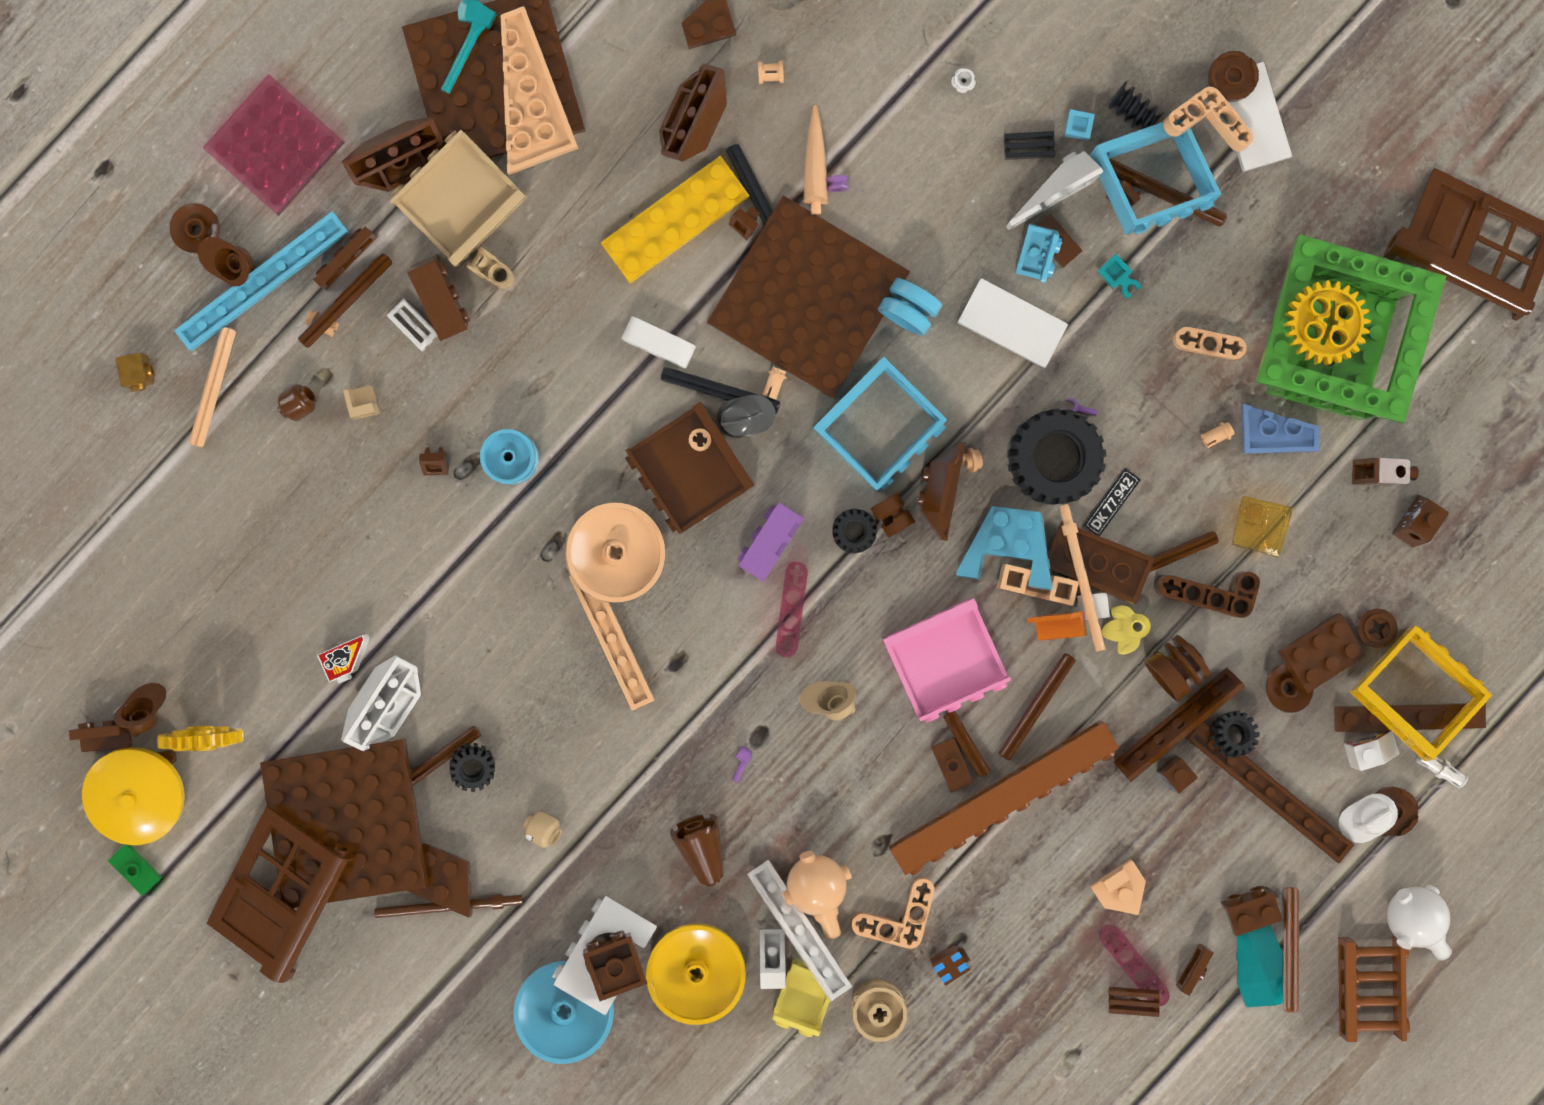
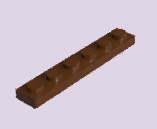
[1113,667,1245,782]
[1334,703,1486,732]

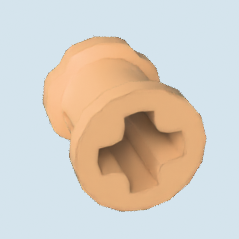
[758,60,784,84]

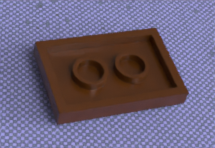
[1278,613,1366,694]

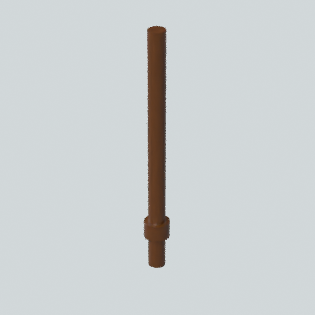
[374,894,523,918]

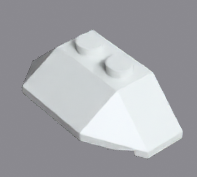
[341,655,421,751]

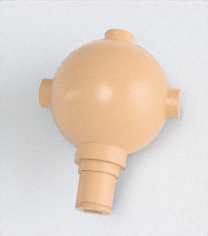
[782,851,851,939]

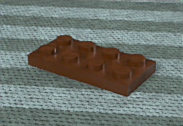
[1047,521,1155,605]

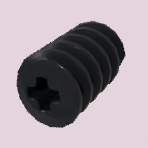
[1108,80,1164,130]

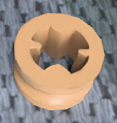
[689,428,711,451]

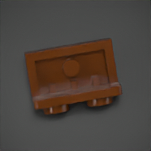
[69,720,132,752]
[1221,886,1283,936]

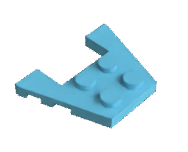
[956,506,1053,590]

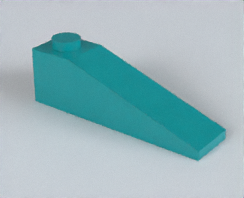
[1236,925,1300,1008]

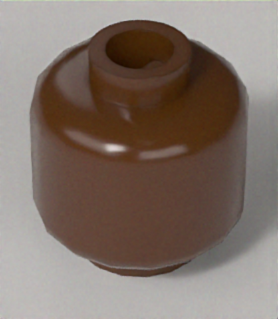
[278,384,316,421]

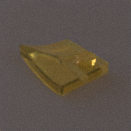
[1231,496,1293,558]

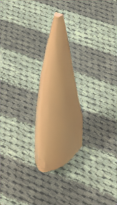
[804,105,828,216]

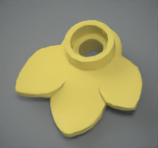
[1101,605,1151,655]

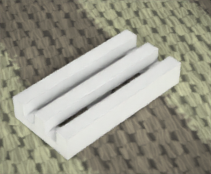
[387,298,438,352]

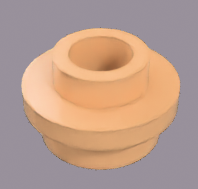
[962,448,983,473]

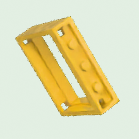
[1350,626,1492,761]

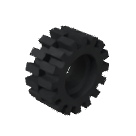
[832,509,877,553]
[1209,710,1260,758]
[450,743,495,792]

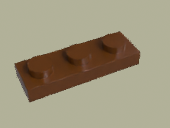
[313,226,378,290]

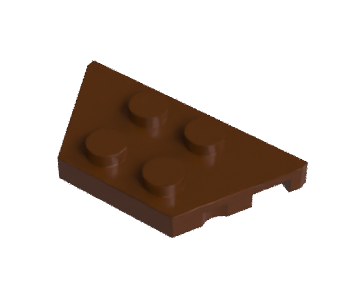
[408,843,473,918]

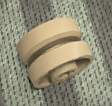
[851,979,907,1042]

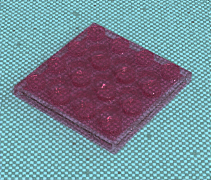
[203,74,345,216]

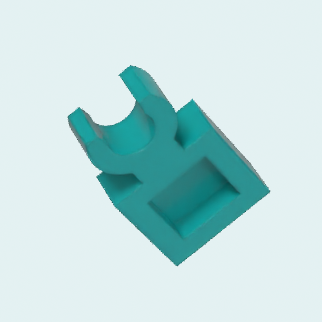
[1096,254,1141,299]

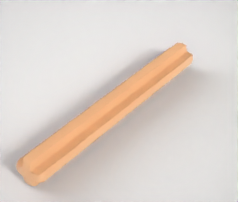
[189,327,236,447]

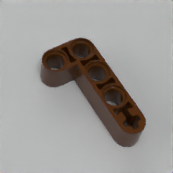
[1154,571,1260,618]

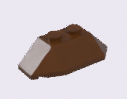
[659,63,727,162]
[342,117,444,192]
[917,442,965,541]

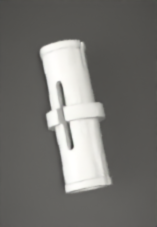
[1416,756,1468,789]

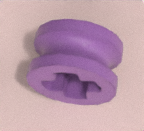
[827,175,849,192]

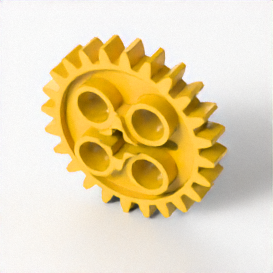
[1284,280,1371,365]
[158,725,244,752]

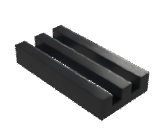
[1003,131,1055,160]

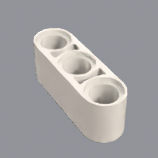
[621,316,696,369]

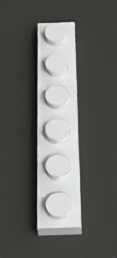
[747,860,852,1002]

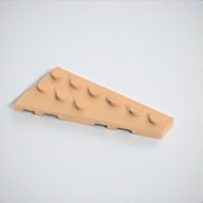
[501,6,579,175]

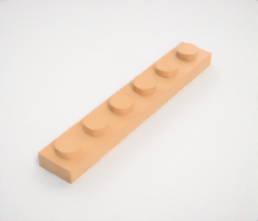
[569,575,655,711]

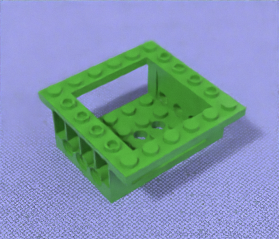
[1255,234,1446,424]

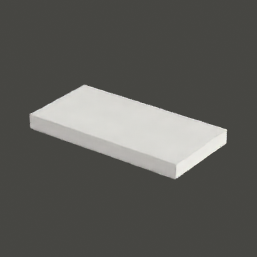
[1225,62,1292,172]
[957,278,1068,369]

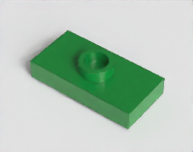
[108,844,163,896]

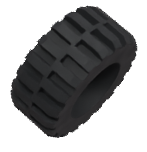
[1007,409,1107,505]

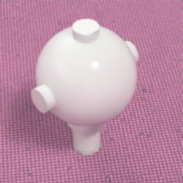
[1387,885,1452,960]

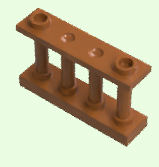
[1338,936,1410,1042]

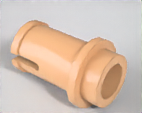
[305,310,339,337]
[762,367,787,400]
[1200,421,1235,449]

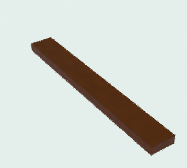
[1185,722,1354,864]

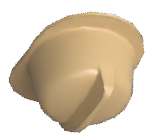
[800,681,856,721]

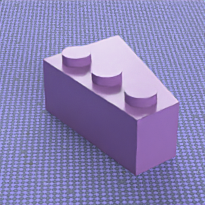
[737,502,804,582]

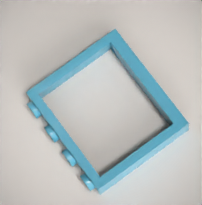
[1089,118,1221,235]
[813,357,947,491]

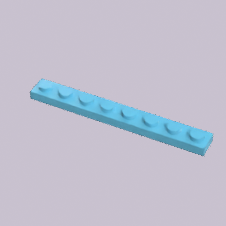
[174,211,350,351]

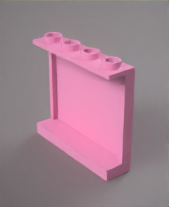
[882,598,1011,723]

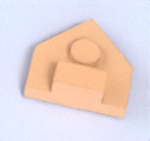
[1090,859,1146,915]

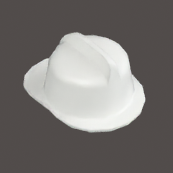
[1339,794,1398,843]

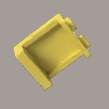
[772,958,830,1037]

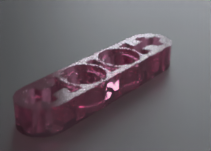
[776,562,808,657]
[1099,924,1170,1006]

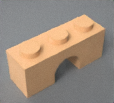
[996,564,1079,606]

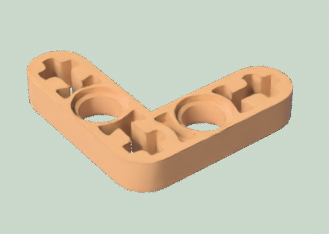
[1163,87,1253,151]
[851,877,934,949]

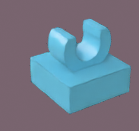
[1064,109,1095,141]

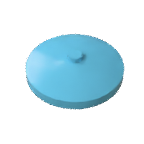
[513,961,614,1064]

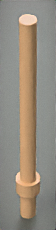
[1059,504,1106,652]

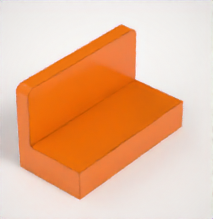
[1027,611,1087,641]

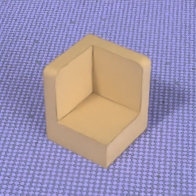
[343,385,380,420]

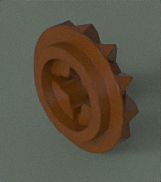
[1356,608,1398,648]

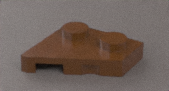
[682,0,736,49]

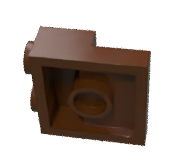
[583,930,648,1002]

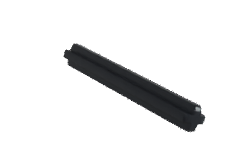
[726,144,773,226]
[661,367,780,414]

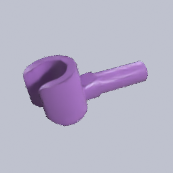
[1063,398,1098,416]
[733,746,752,782]

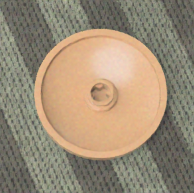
[565,503,665,603]

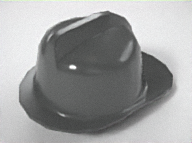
[717,395,775,437]

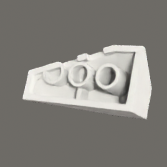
[1006,151,1103,230]

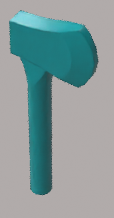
[441,0,497,94]

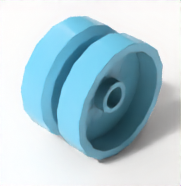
[878,278,943,337]
[480,429,539,485]

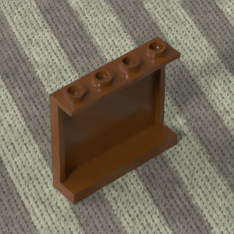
[625,401,755,534]

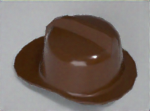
[198,237,256,286]
[114,683,166,737]

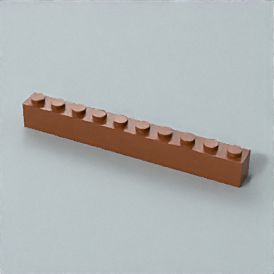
[889,720,1119,876]

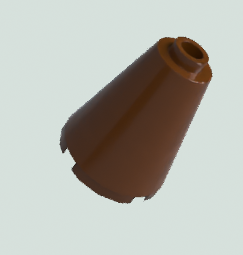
[670,814,723,887]

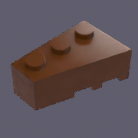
[407,254,470,341]

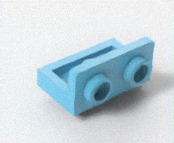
[1015,224,1062,283]

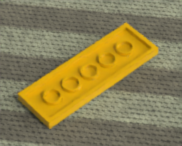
[601,156,750,284]

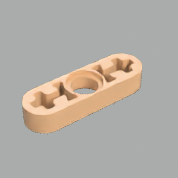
[1173,327,1247,360]

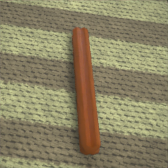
[1283,887,1299,1013]

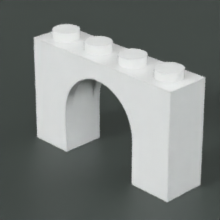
[552,895,657,1015]

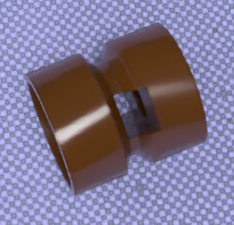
[870,492,915,538]

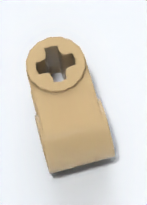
[465,246,515,289]

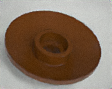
[170,203,220,253]
[1266,664,1314,713]

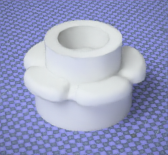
[951,68,976,93]

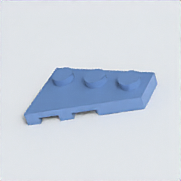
[1241,404,1320,454]

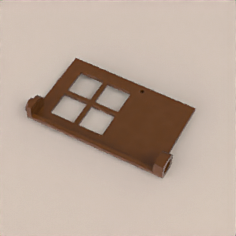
[1383,168,1544,321]
[206,806,356,983]

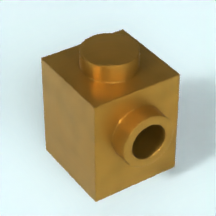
[115,353,155,392]

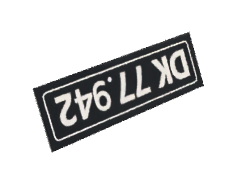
[1083,468,1141,536]

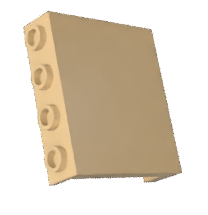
[390,130,528,267]

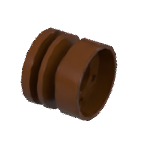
[1144,635,1211,702]

